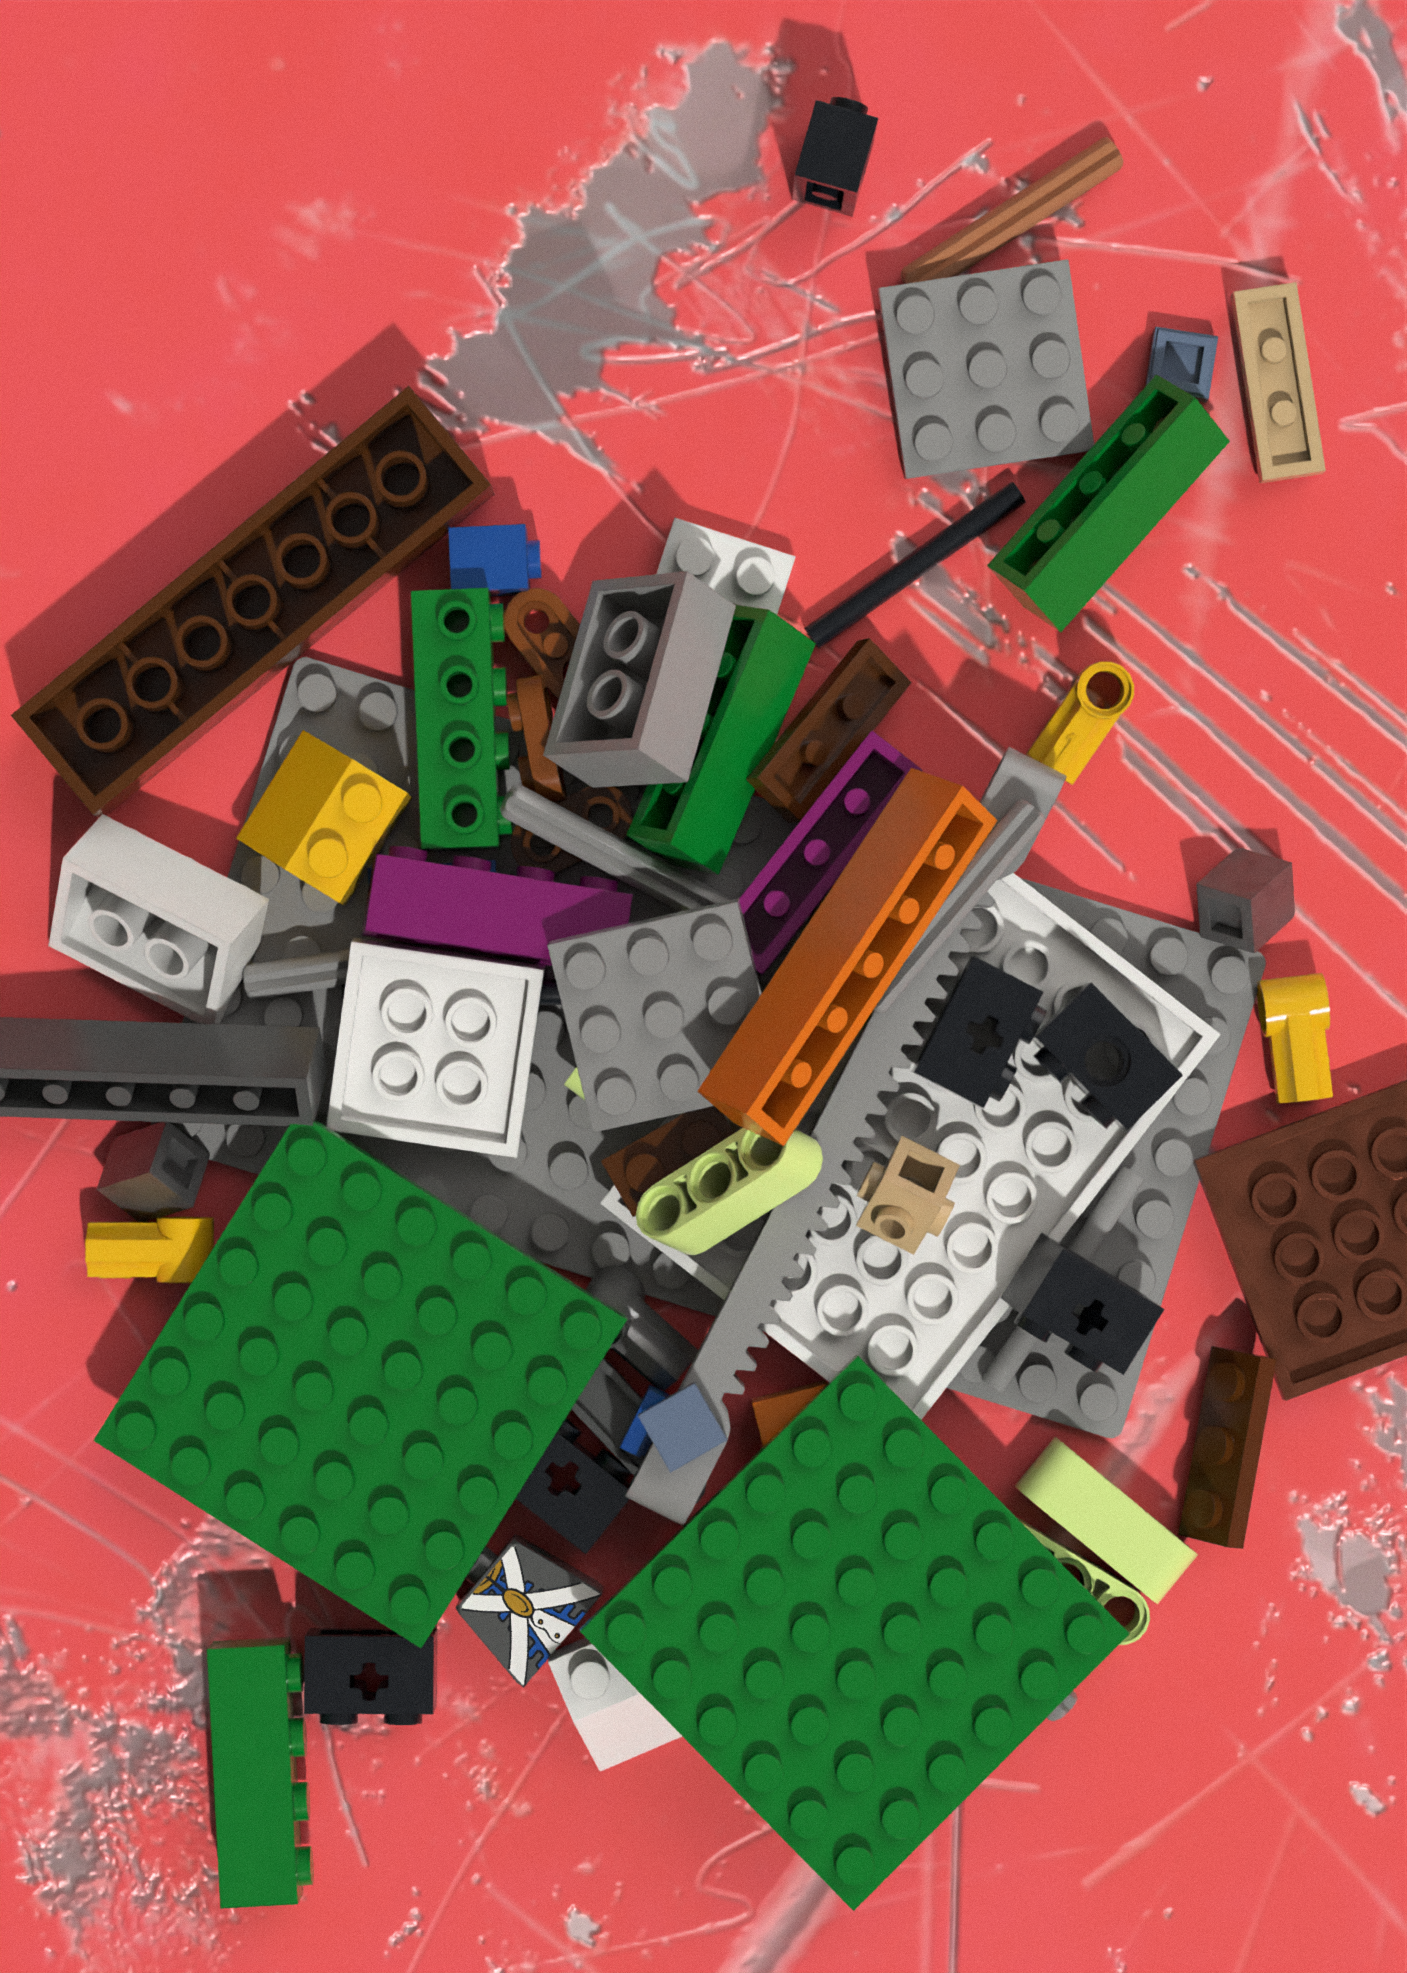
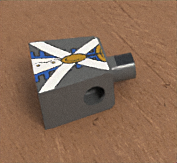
[456,1534,604,1688]

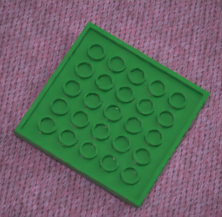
[93,1120,629,1648]
[579,1355,1130,1911]

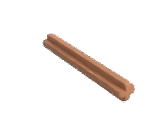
[900,137,1124,284]

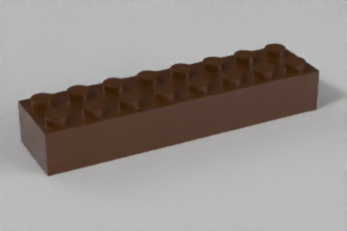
[11,386,495,817]

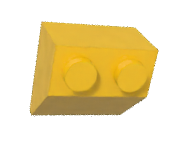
[236,730,413,906]

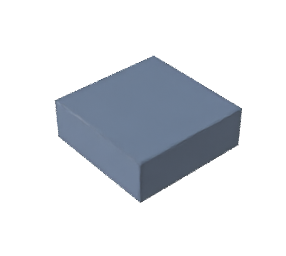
[1145,327,1218,402]
[638,1382,727,1473]

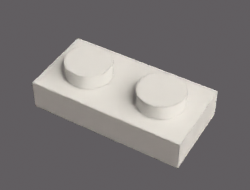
[656,518,796,615]

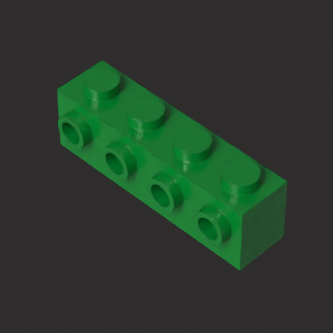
[987,374,1230,632]
[411,588,513,852]
[626,605,816,875]
[207,1637,314,1909]

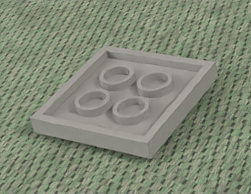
[877,259,1094,479]
[547,898,762,1133]

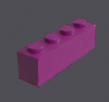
[739,731,923,976]
[361,846,633,966]

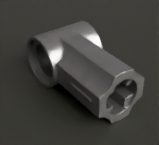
[585,1266,698,1391]

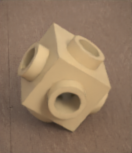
[856,1136,960,1255]

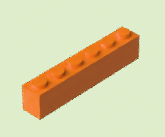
[697,768,998,1146]

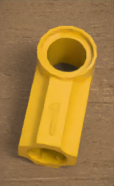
[1026,662,1134,785]
[1257,973,1333,1104]
[85,1217,214,1283]

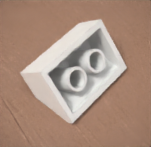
[48,814,269,1024]
[548,1637,682,1771]

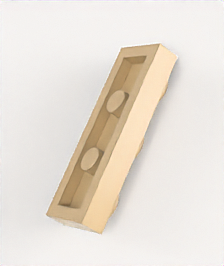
[1231,282,1326,484]

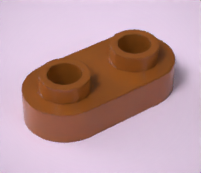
[504,588,580,699]
[507,674,567,802]

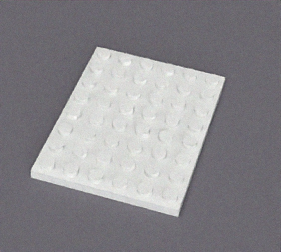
[600,873,1221,1420]

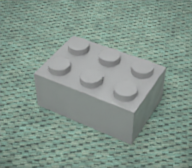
[543,571,736,788]

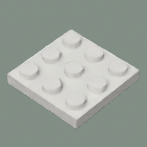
[326,937,545,1158]

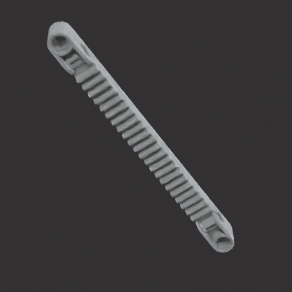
[625,746,1067,1526]

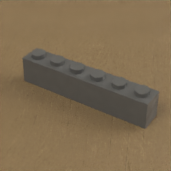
[0,1017,326,1126]

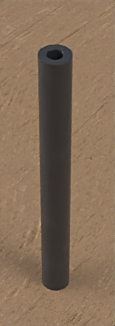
[804,482,1026,649]

